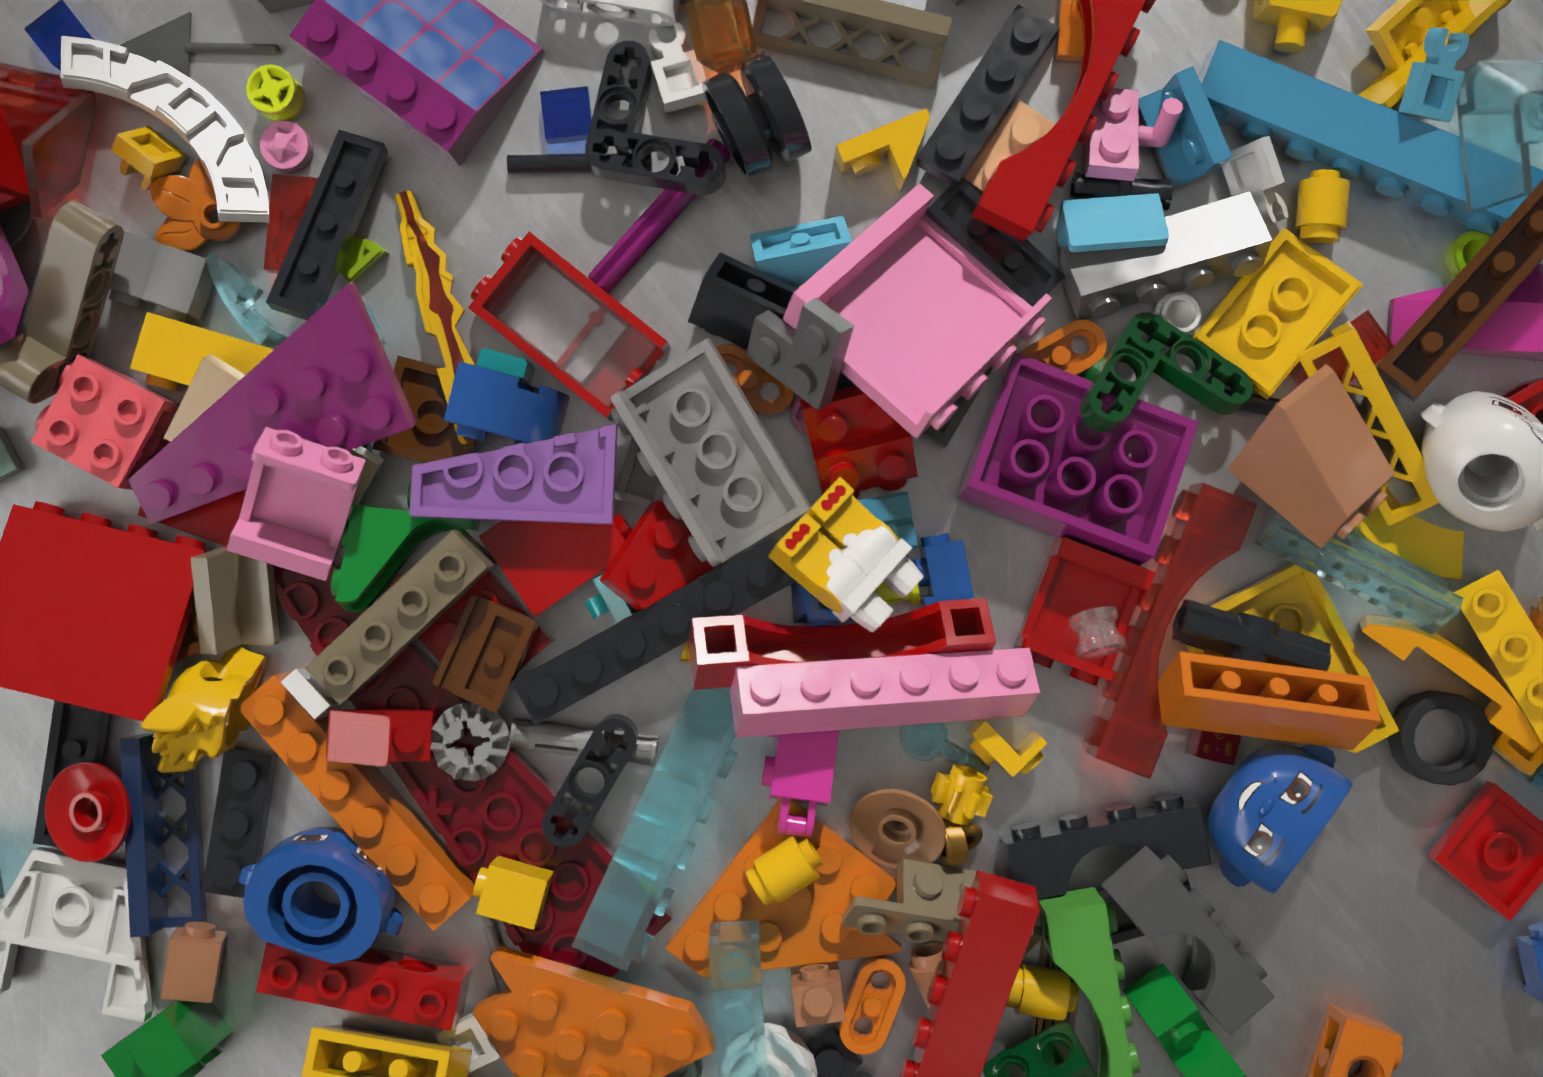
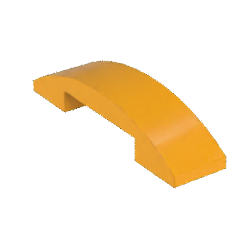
[1359,615,1539,753]

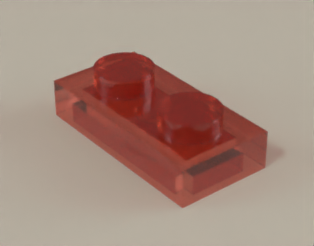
[263,174,318,274]

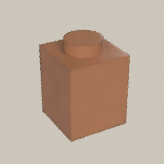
[160,922,227,1003]

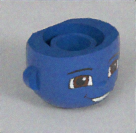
[1207,744,1353,894]
[238,826,404,964]

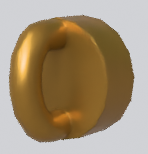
[940,818,983,867]

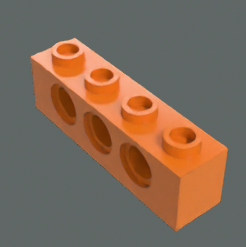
[1306,1004,1403,1077]

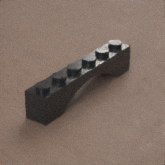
[511,539,796,725]

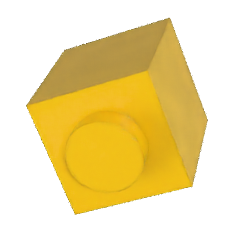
[472,856,554,930]

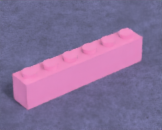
[730,648,1040,738]

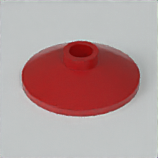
[45,762,131,862]

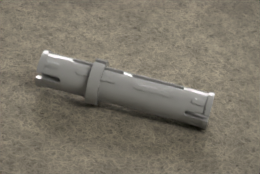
[510,717,659,767]

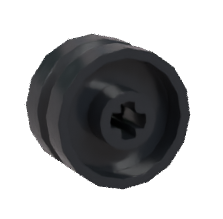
[702,51,812,183]

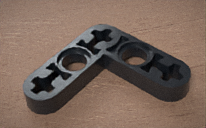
[585,41,726,195]

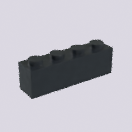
[688,252,855,390]

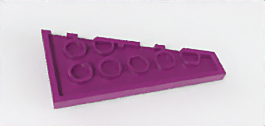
[128,282,417,524]

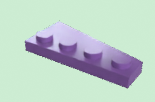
[409,424,618,525]

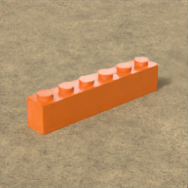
[237,671,475,932]

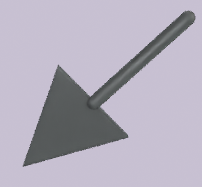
[119,12,280,78]

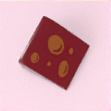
[1185,729,1242,766]

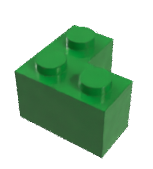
[101,1000,233,1077]

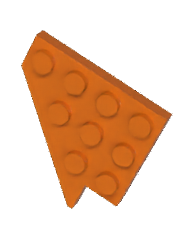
[665,799,902,978]
[472,946,717,1077]

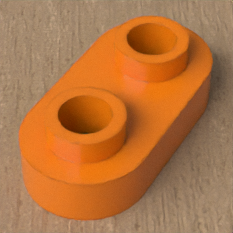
[1019,319,1107,375]
[716,344,794,416]
[839,955,906,1055]

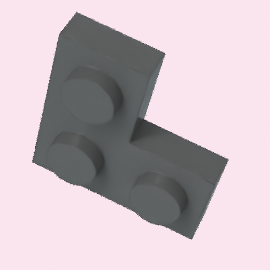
[746,298,854,411]

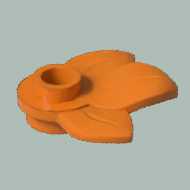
[150,158,243,252]

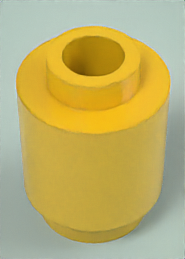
[1295,169,1350,244]
[746,835,823,906]
[1005,964,1078,1021]

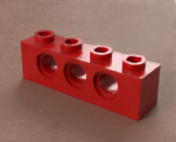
[256,942,472,1031]

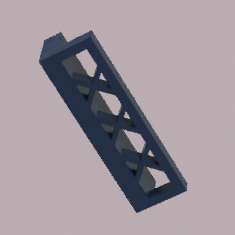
[119,733,207,937]

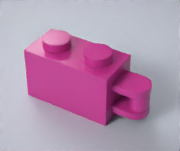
[761,730,839,838]

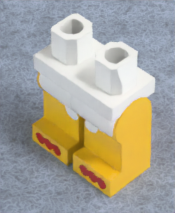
[768,477,924,632]

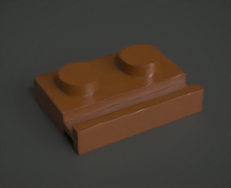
[432,593,540,713]

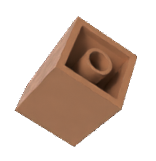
[1227,364,1395,548]

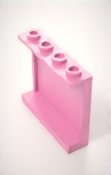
[783,183,1052,439]

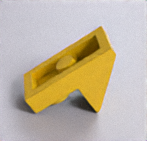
[834,108,930,191]

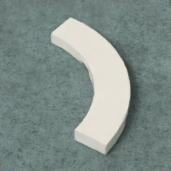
[60,36,270,223]

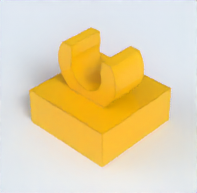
[111,126,187,191]

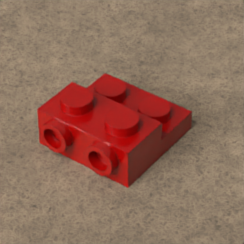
[799,385,918,499]

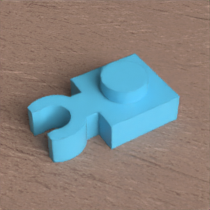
[1399,28,1469,122]

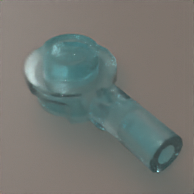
[899,722,990,775]

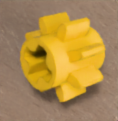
[930,764,994,825]

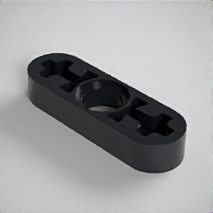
[542,714,639,847]

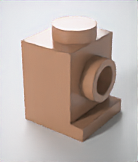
[790,961,846,1027]

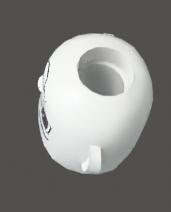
[1420,391,1543,532]

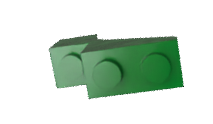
[331,481,480,613]
[1123,963,1246,1077]

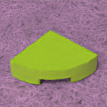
[339,237,389,285]

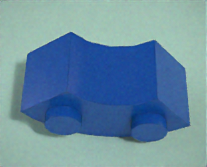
[444,361,570,445]

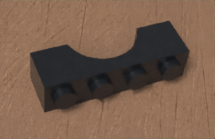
[999,794,1212,899]

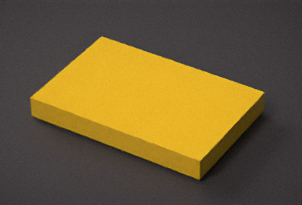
[1192,228,1364,400]

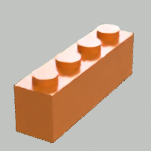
[1157,651,1381,750]

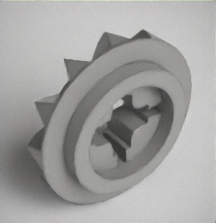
[430,702,510,781]

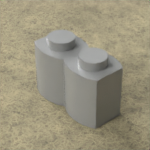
[108,231,219,323]

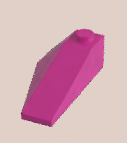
[1386,264,1543,361]

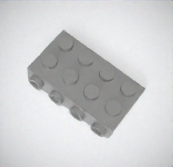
[611,338,812,568]

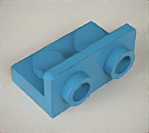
[1138,66,1232,189]

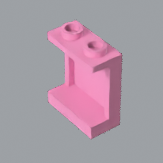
[227,427,366,581]

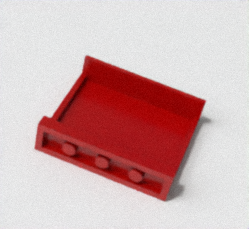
[0,501,207,722]

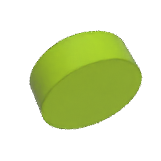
[1445,231,1492,277]

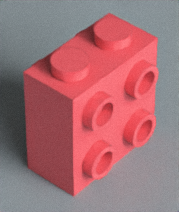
[31,354,180,490]

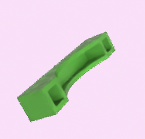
[1038,887,1140,1077]

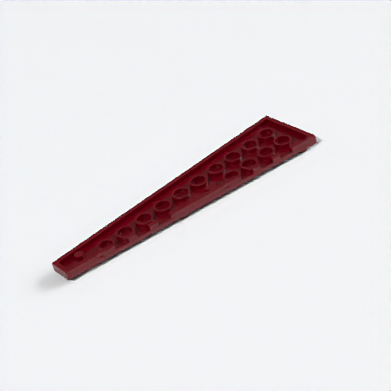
[273,563,673,978]

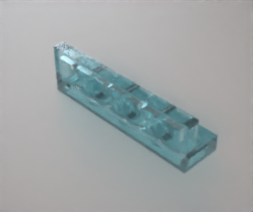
[1254,504,1463,635]

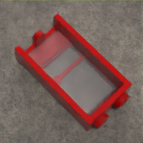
[468,231,670,422]

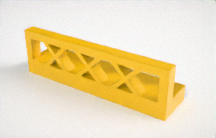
[1297,321,1439,527]

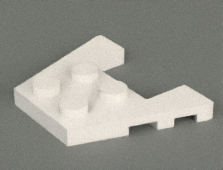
[0,846,153,1022]

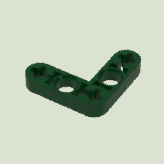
[1079,312,1253,433]

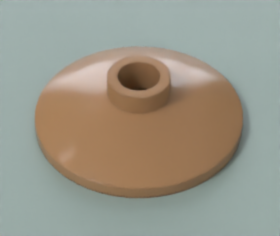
[849,789,946,869]

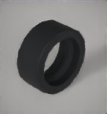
[1387,690,1494,786]

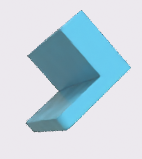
[1055,193,1169,252]
[749,216,852,288]

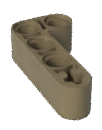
[0,200,124,404]

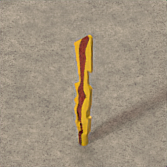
[395,191,475,445]

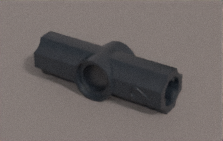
[1172,599,1332,671]

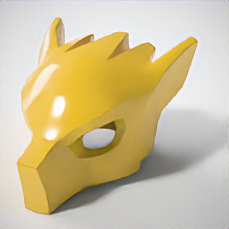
[139,646,267,773]

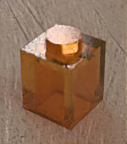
[685,0,758,74]

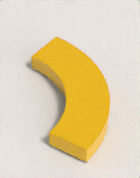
[1354,487,1464,579]

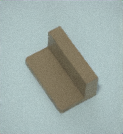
[190,547,280,655]

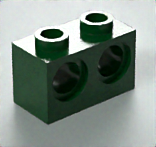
[982,1019,1098,1077]

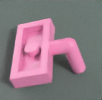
[1085,88,1183,181]

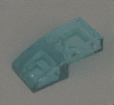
[205,251,288,349]

